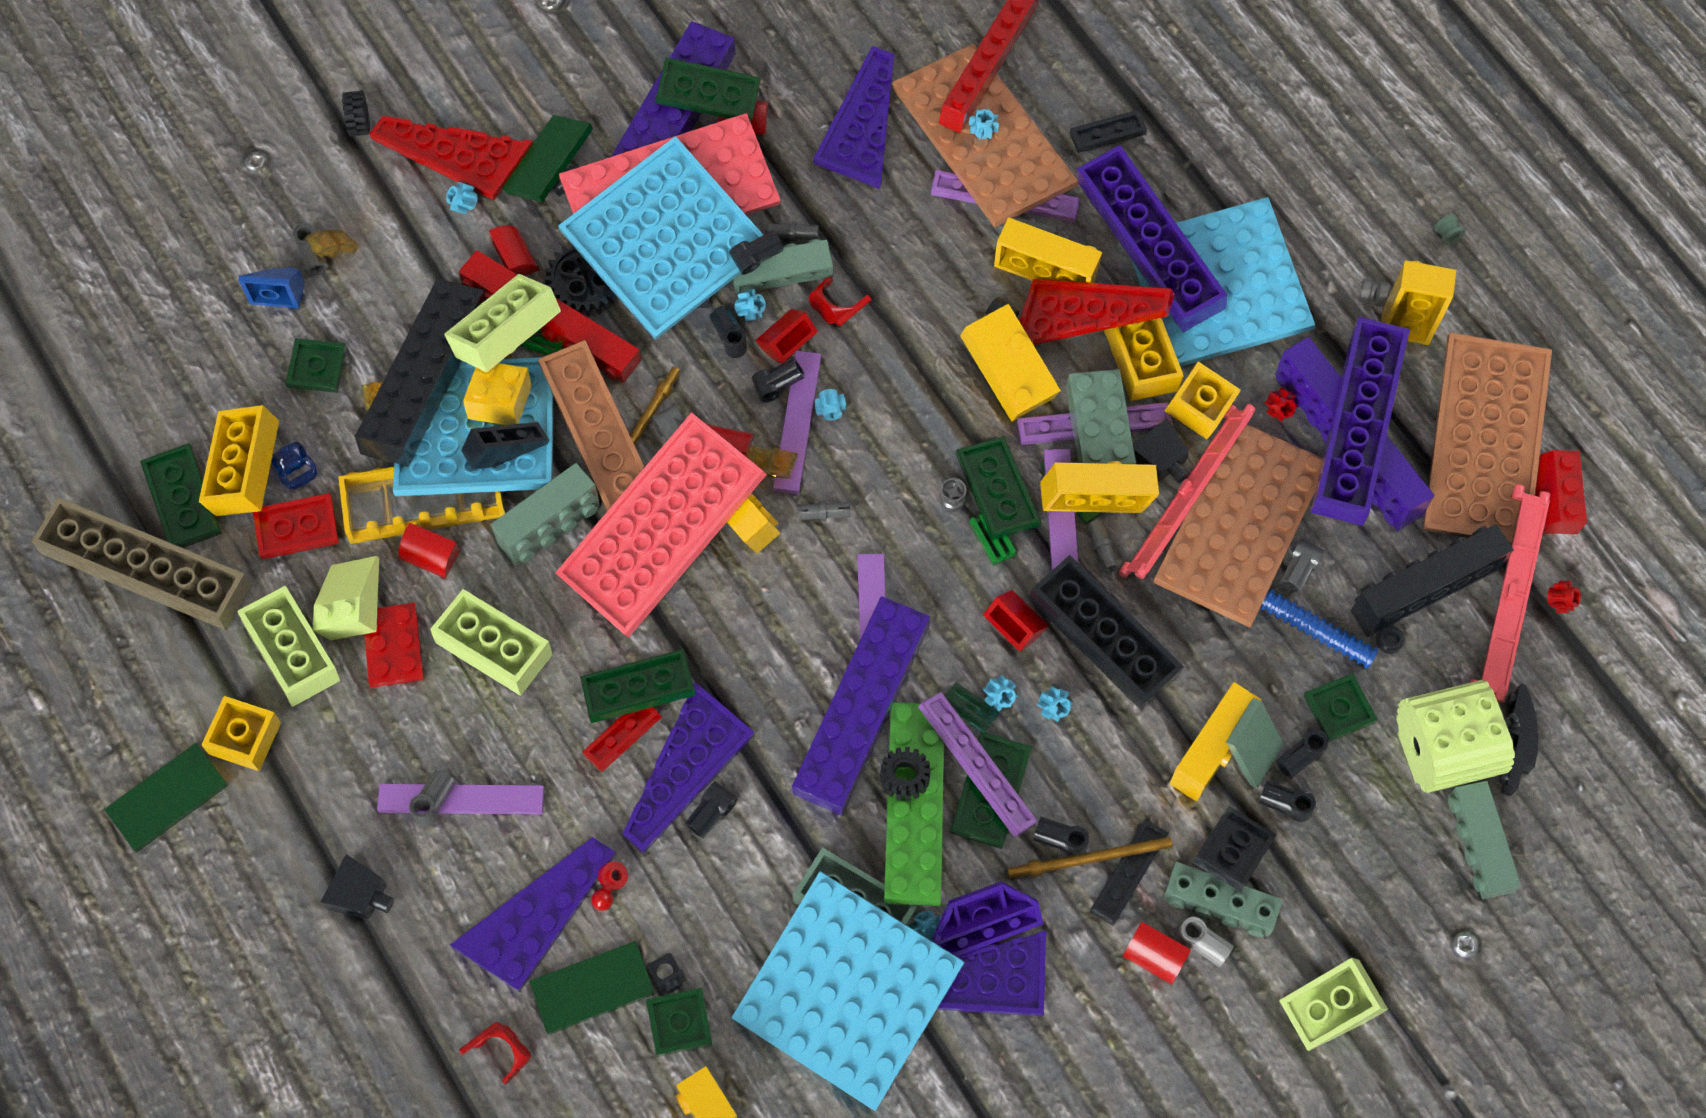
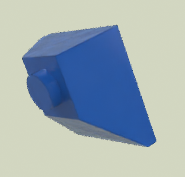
[238,267,305,308]

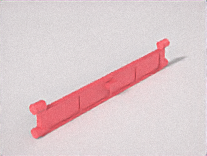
[1118,404,1256,579]
[1470,484,1551,703]

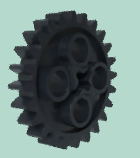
[544,244,617,316]

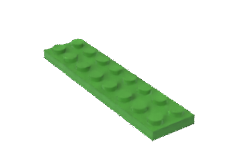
[884,703,944,906]

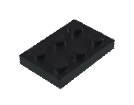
[1192,806,1276,892]

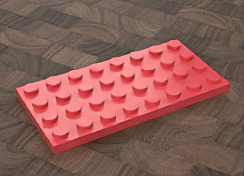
[559,113,781,215]
[555,412,767,637]

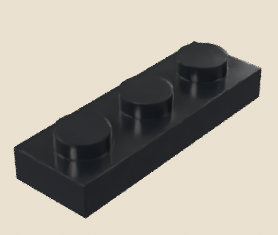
[1069,110,1147,153]

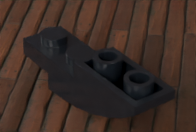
[1499,684,1538,796]

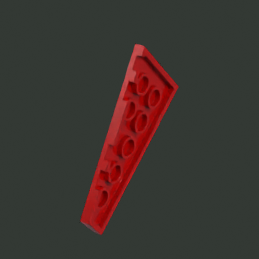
[369,116,533,200]
[1019,279,1175,345]

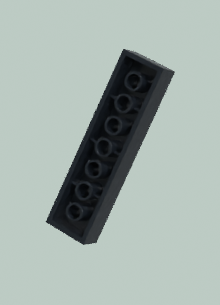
[355,279,486,467]

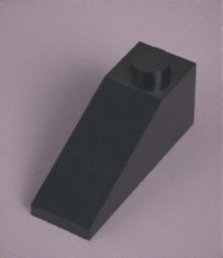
[461,422,549,470]

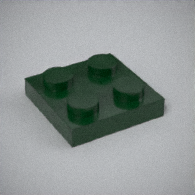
[285,338,347,393]
[1303,673,1378,742]
[646,988,713,1057]

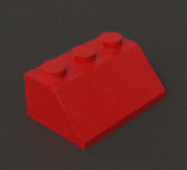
[1535,450,1587,534]

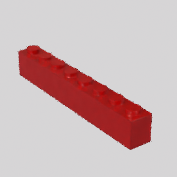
[938,0,1039,133]
[458,250,641,383]

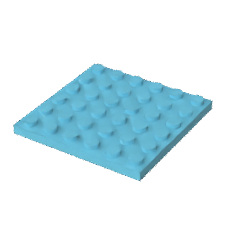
[558,136,763,340]
[1130,197,1315,367]
[393,357,554,496]
[732,872,965,1111]

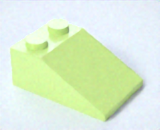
[313,556,379,641]
[1279,958,1388,1051]

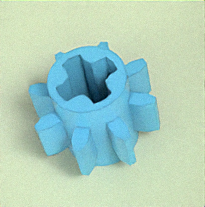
[969,109,999,140]
[446,182,477,214]
[734,289,766,322]
[815,389,846,421]
[983,675,1018,711]
[1037,686,1072,722]
[909,911,941,941]

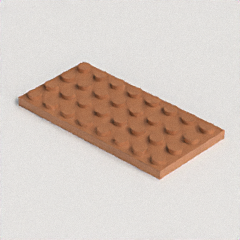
[892,43,1078,228]
[1422,333,1552,545]
[1153,424,1323,628]

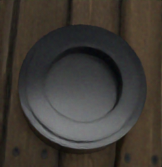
[1376,626,1405,654]

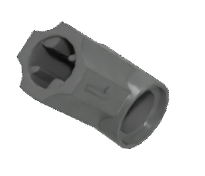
[292,222,328,276]
[651,405,684,440]
[1280,538,1325,593]
[409,770,456,827]

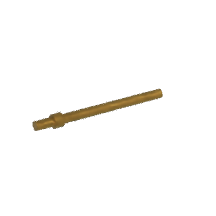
[596,366,681,494]
[1007,837,1173,879]

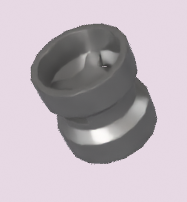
[1358,278,1389,307]
[939,478,967,512]

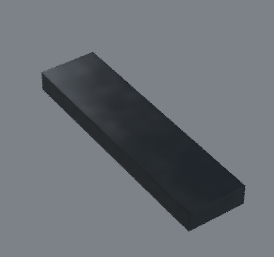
[1090,819,1169,926]

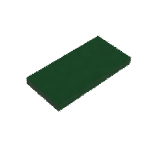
[655,57,761,124]
[502,115,593,203]
[956,436,1041,540]
[140,443,222,548]
[580,649,696,724]
[950,731,1032,849]
[104,743,229,853]
[529,941,655,1035]

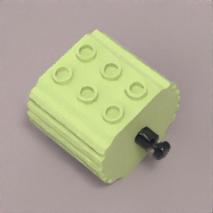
[1396,680,1520,793]

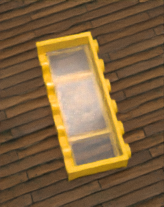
[338,467,505,544]

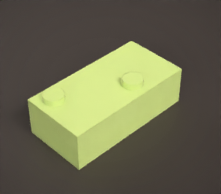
[445,274,561,372]
[237,585,340,707]
[430,589,553,696]

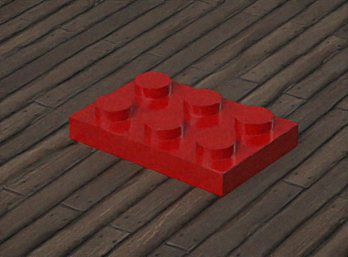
[253,493,340,560]
[364,602,424,688]

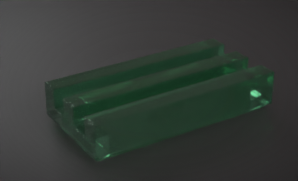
[944,682,1000,733]

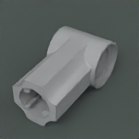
[1176,917,1234,967]

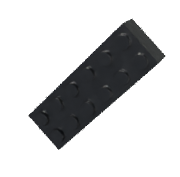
[1351,524,1514,637]
[1029,555,1184,711]

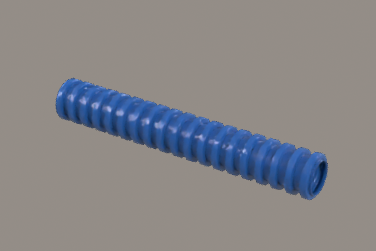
[1261,589,1378,669]

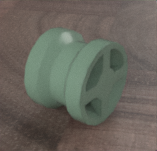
[1434,214,1466,245]

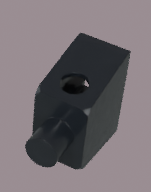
[1133,418,1190,483]
[320,855,394,919]

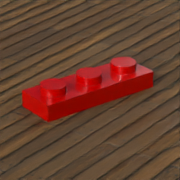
[582,707,661,772]

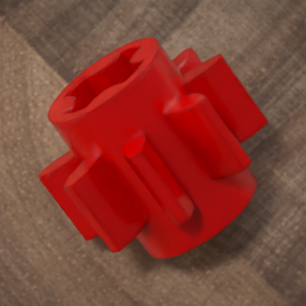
[1264,387,1298,421]
[1547,580,1581,614]

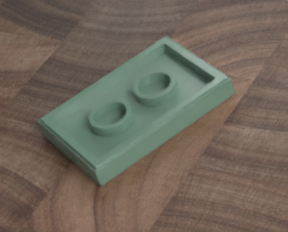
[1226,698,1284,788]

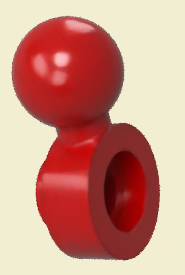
[591,861,628,911]

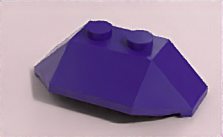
[932,881,1043,957]

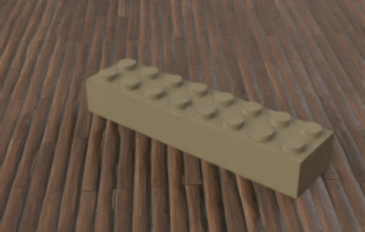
[31,497,252,630]

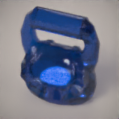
[271,442,317,490]

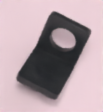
[647,953,686,994]

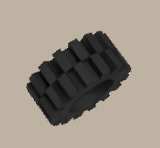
[342,90,370,137]
[880,747,931,801]

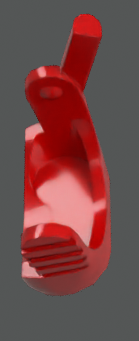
[809,277,872,326]
[458,1022,531,1084]

